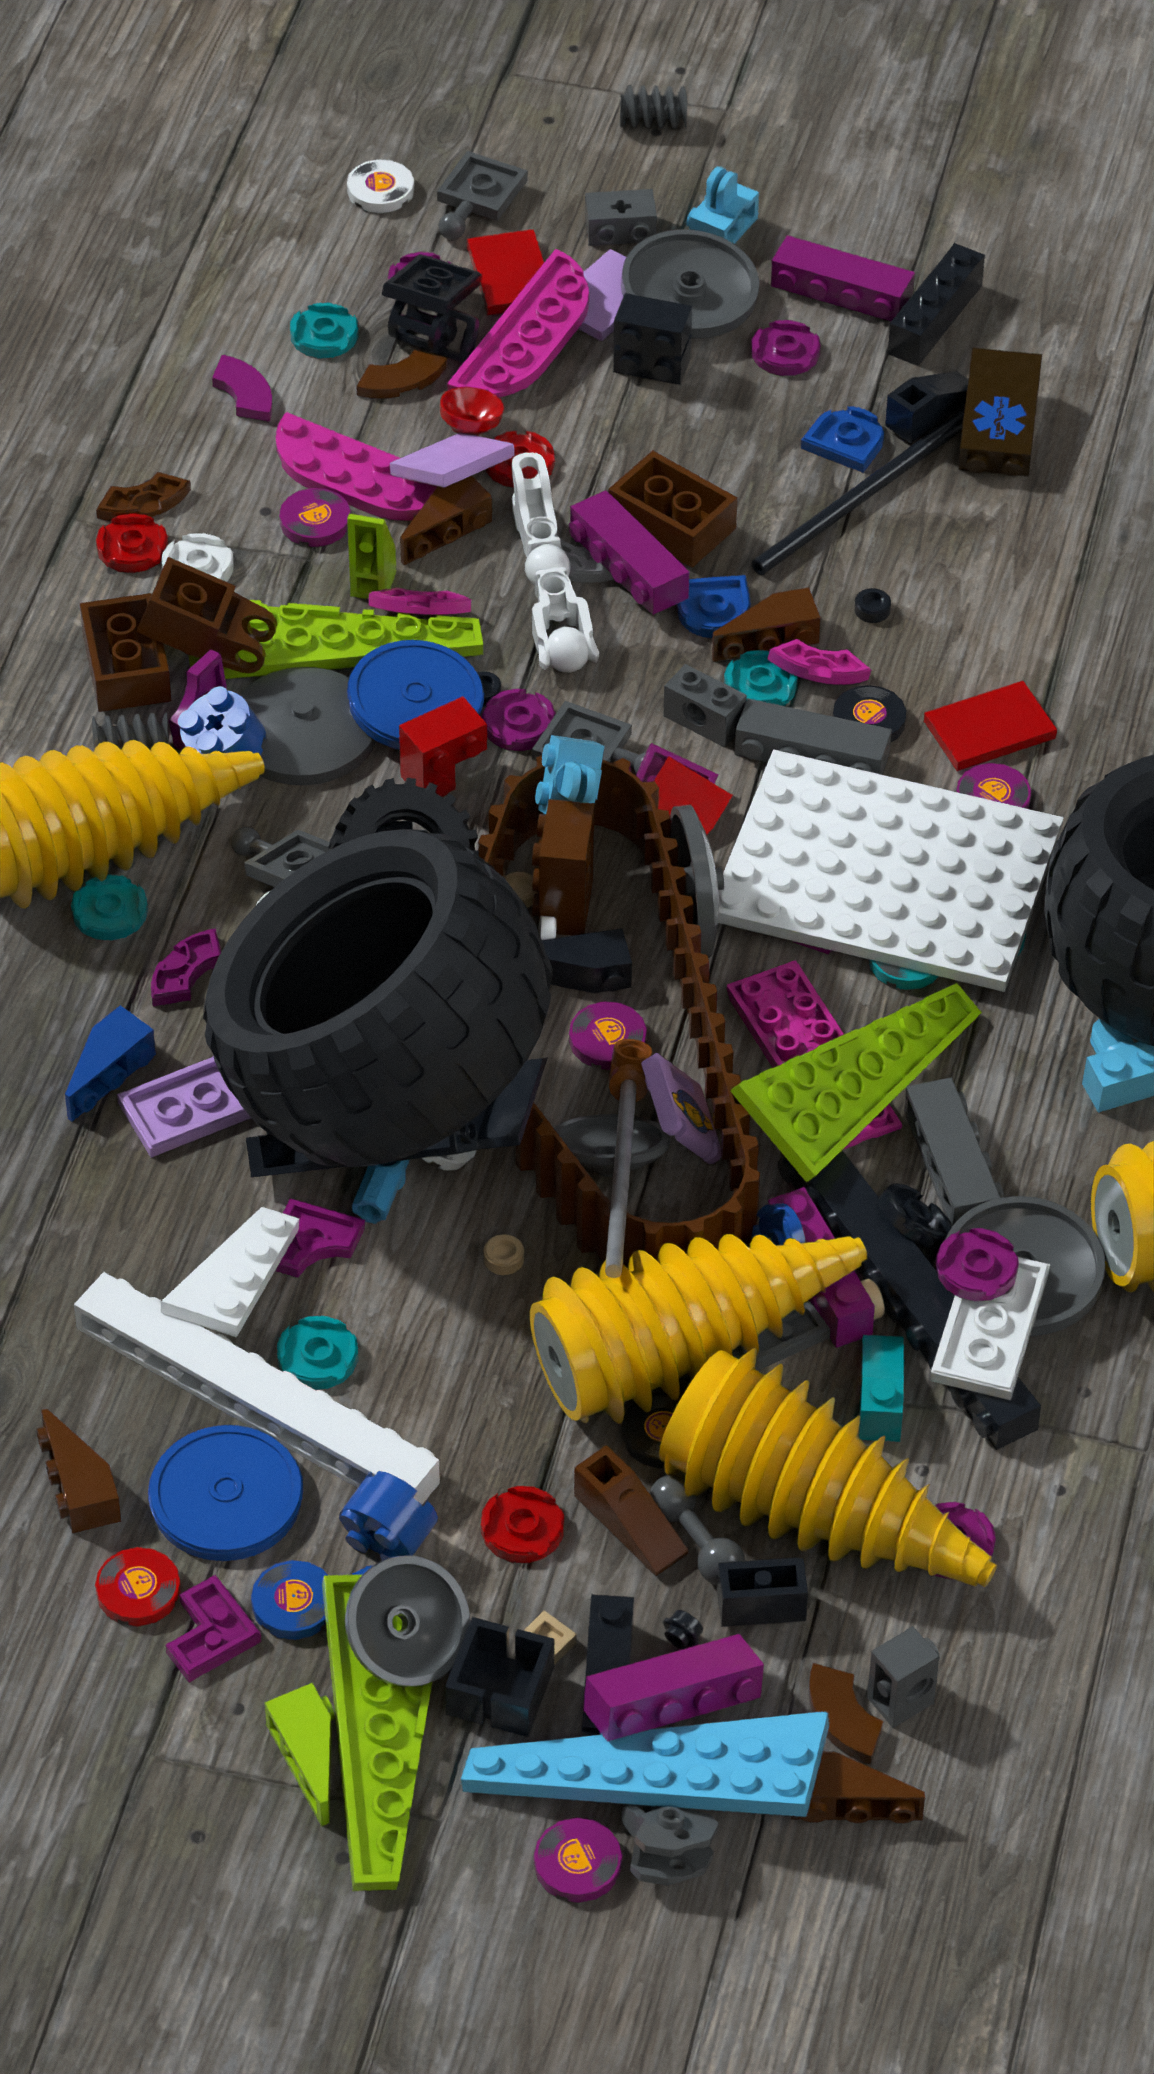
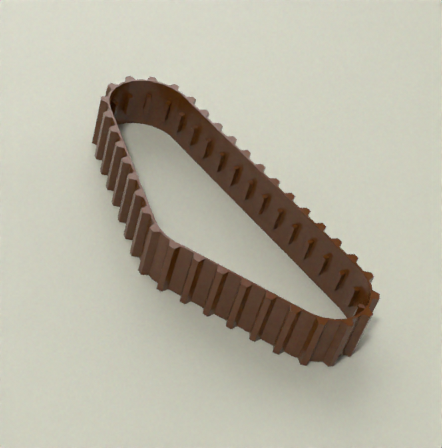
[478,755,760,1268]

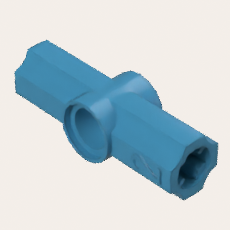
[352,1160,410,1224]

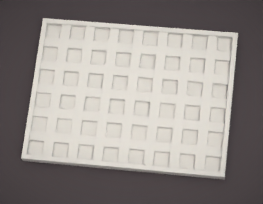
[718,749,1064,992]

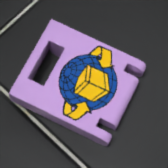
[641,1053,721,1164]

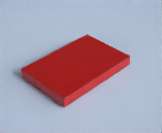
[467,229,544,315]
[924,681,1057,771]

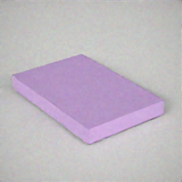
[578,249,626,341]
[390,433,515,487]
[117,1056,251,1158]

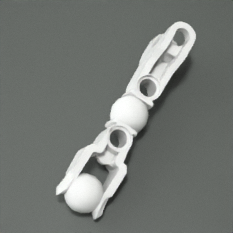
[512,453,599,673]

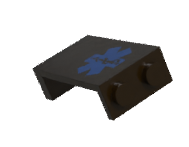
[959,348,1042,477]

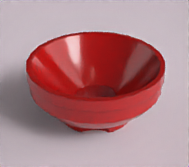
[440,387,504,436]

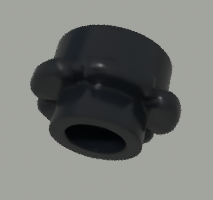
[663,1610,703,1649]

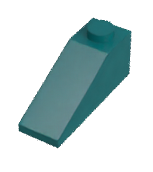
[859,1335,904,1442]

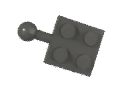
[437,151,528,240]
[532,701,646,773]
[231,827,331,887]

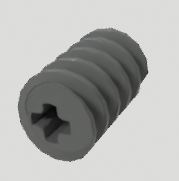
[620,85,688,129]
[92,713,169,750]

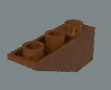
[400,475,492,565]
[712,587,821,662]
[36,1409,121,1533]
[574,1445,688,1576]
[791,1751,925,1824]

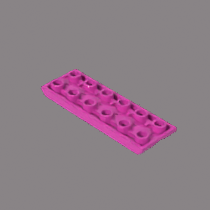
[726,960,902,1150]

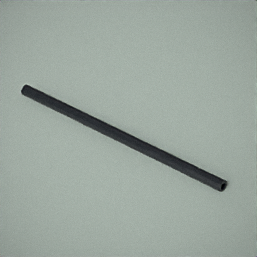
[752,407,965,575]

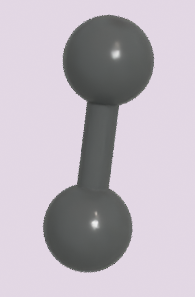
[649,1475,745,1585]

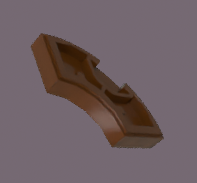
[356,350,447,399]
[96,472,191,521]
[809,1663,884,1764]

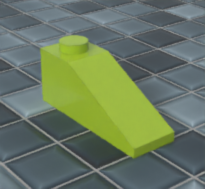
[347,513,396,599]
[265,1683,335,1827]

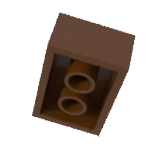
[608,450,738,568]
[80,593,172,712]
[532,799,595,936]

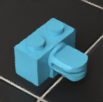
[687,166,759,244]
[535,735,604,814]
[1082,1019,1154,1113]

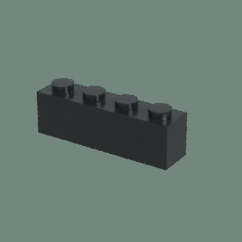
[888,243,985,366]

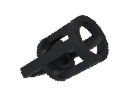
[388,300,480,363]

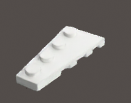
[161,1207,299,1337]

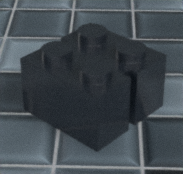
[613,293,692,385]
[445,1617,555,1737]

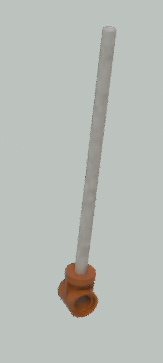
[605,1039,653,1278]

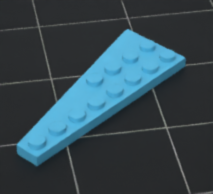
[461,1712,829,1817]

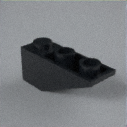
[885,371,968,443]

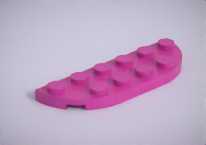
[447,249,590,398]
[276,412,438,521]

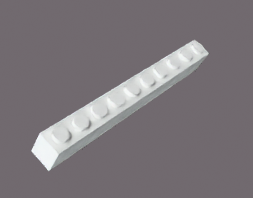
[74,1272,440,1505]

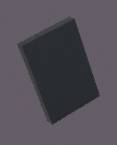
[381,254,482,315]

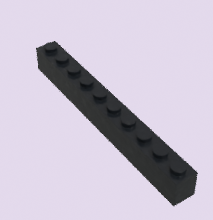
[778,1151,1041,1450]

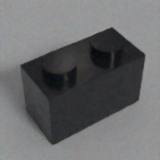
[717,1557,808,1627]

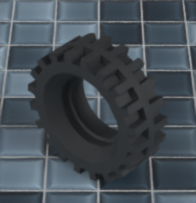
[328,778,479,856]

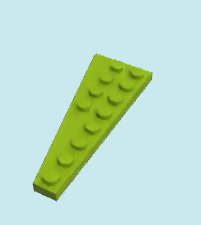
[188,600,483,679]
[730,983,982,1182]
[322,1575,432,1891]

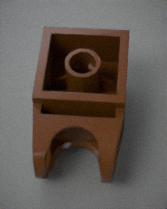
[136,557,277,673]

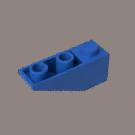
[65,1005,156,1122]

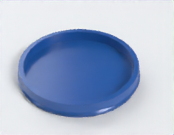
[347,640,484,750]
[148,1425,303,1561]

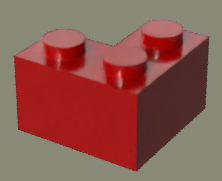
[399,696,487,797]

